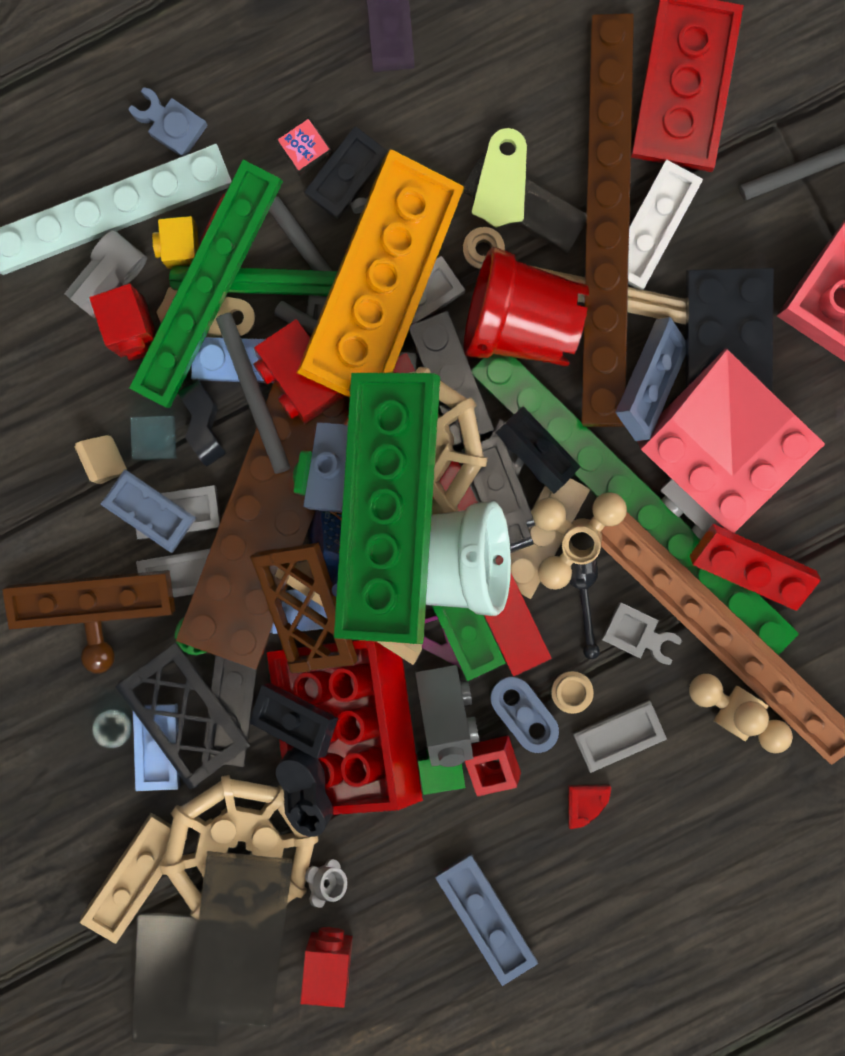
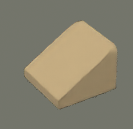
[74,435,127,484]

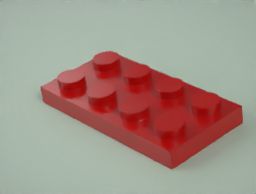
[631,0,744,172]

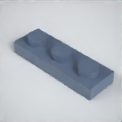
[615,317,686,441]
[435,853,538,986]

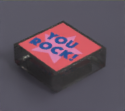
[275,116,333,177]

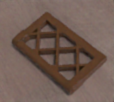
[250,543,358,673]

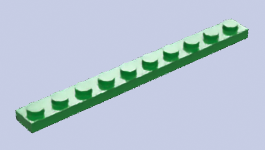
[471,354,799,655]

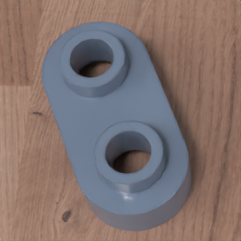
[490,676,559,753]

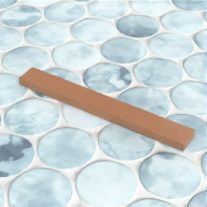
[588,512,845,765]

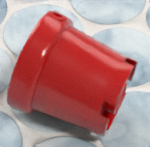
[463,247,589,367]

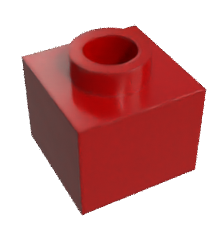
[465,735,521,796]

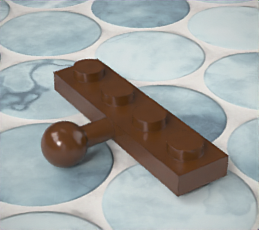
[2,570,176,674]

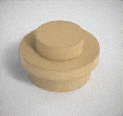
[551,671,594,713]

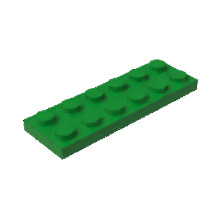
[334,373,440,644]

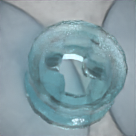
[93,709,133,748]

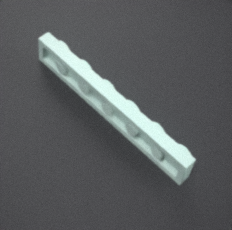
[0,144,232,275]

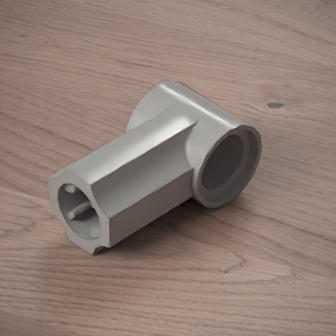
[64,230,147,318]

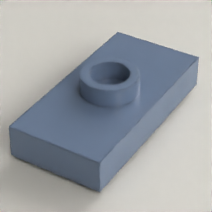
[303,423,348,513]
[101,469,196,553]

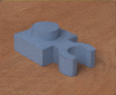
[129,87,208,157]

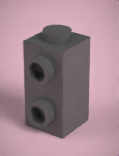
[415,665,479,767]

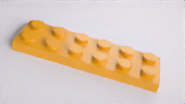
[296,149,464,398]

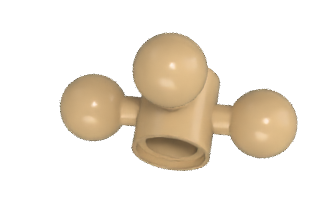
[532,492,627,589]
[689,674,793,753]

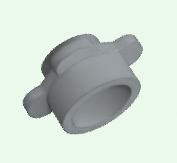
[305,859,347,908]

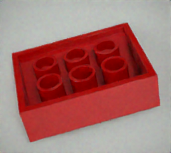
[267,640,423,815]

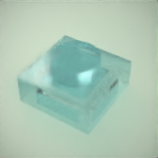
[130,416,176,460]

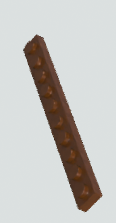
[582,13,634,427]

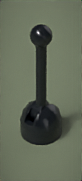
[569,558,600,659]

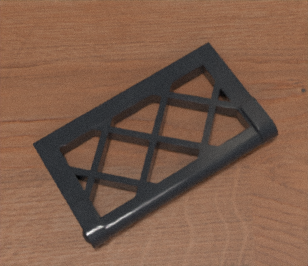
[115,643,250,790]

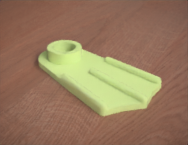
[472,128,527,228]

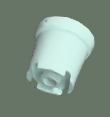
[426,501,511,616]

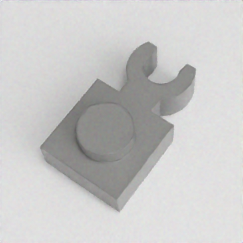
[601,602,682,665]

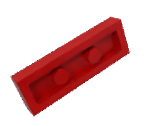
[690,524,821,611]

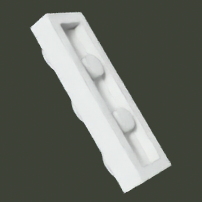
[628,159,703,290]

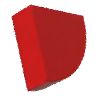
[568,785,611,829]

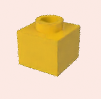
[152,216,199,269]

